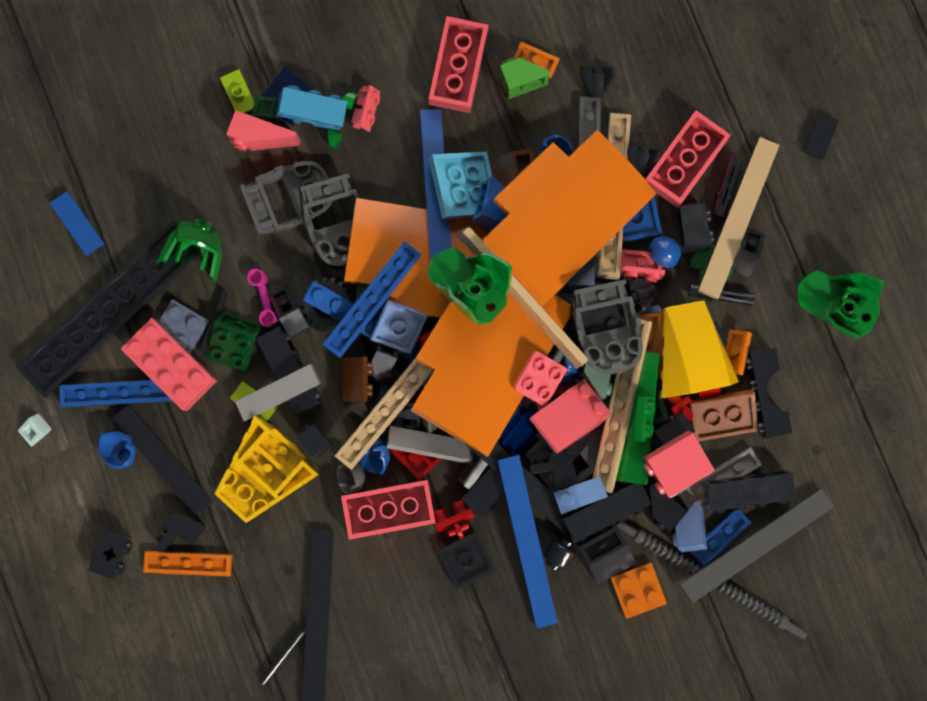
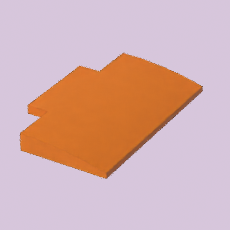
[482,130,657,307]
[343,198,492,319]
[411,291,571,457]

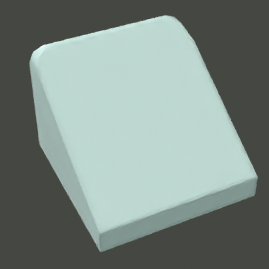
[17,414,51,447]

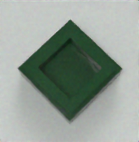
[252,95,277,121]

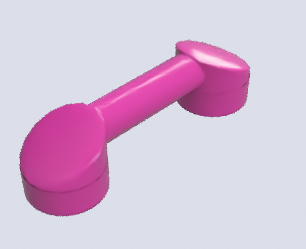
[247,269,278,327]

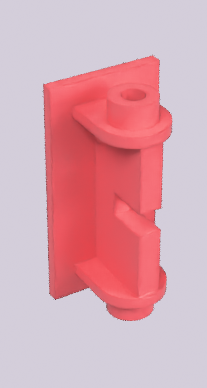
[351,85,380,132]

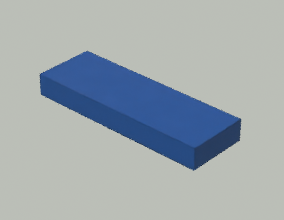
[50,191,105,256]
[689,510,752,567]

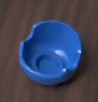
[648,236,681,268]

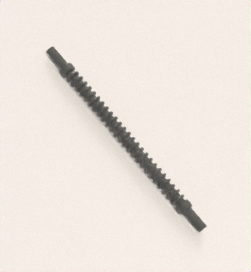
[616,522,808,640]

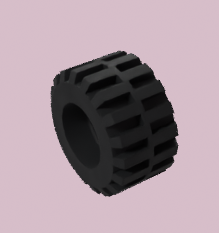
[300,278,355,334]

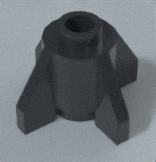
[580,66,615,98]
[627,143,661,178]
[624,278,658,314]

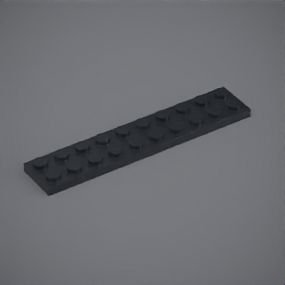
[15,220,202,398]

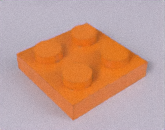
[611,562,667,619]

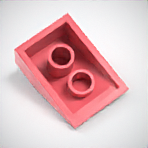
[226,110,301,151]
[530,379,612,454]

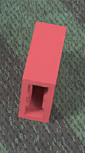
[643,431,715,498]

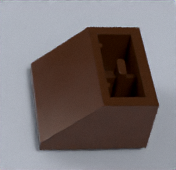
[490,149,535,188]
[343,357,374,403]

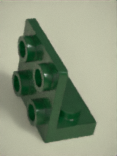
[206,311,263,372]

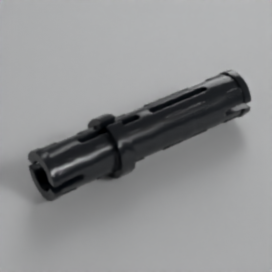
[711,154,743,219]
[688,283,754,307]

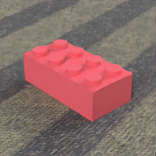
[429,16,488,113]
[645,110,731,208]
[121,318,218,411]
[341,480,436,540]

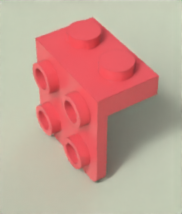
[620,249,665,283]
[513,351,567,407]

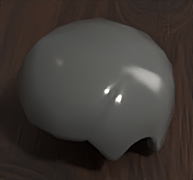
[337,463,365,495]

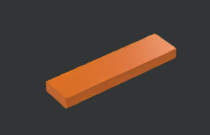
[143,550,232,577]

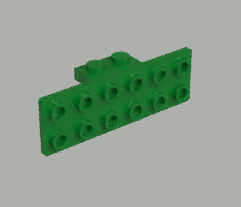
[614,352,659,485]

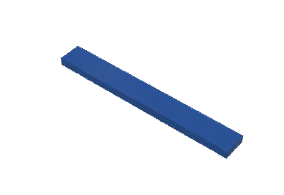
[419,110,451,261]
[497,454,558,628]

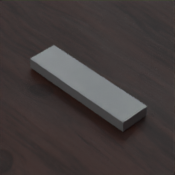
[235,364,321,421]
[386,426,474,464]
[678,447,762,510]

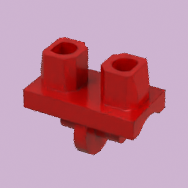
[665,395,693,422]
[434,500,474,539]

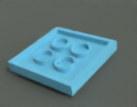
[428,152,493,219]

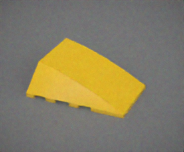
[660,300,739,398]
[215,415,319,523]

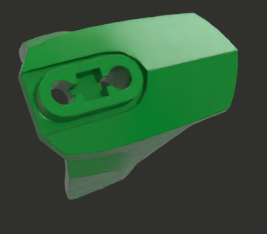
[156,219,222,283]
[427,247,512,325]
[797,270,884,340]

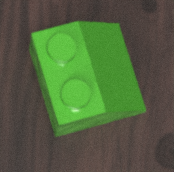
[499,58,550,99]

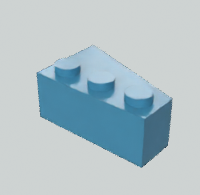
[274,85,347,130]

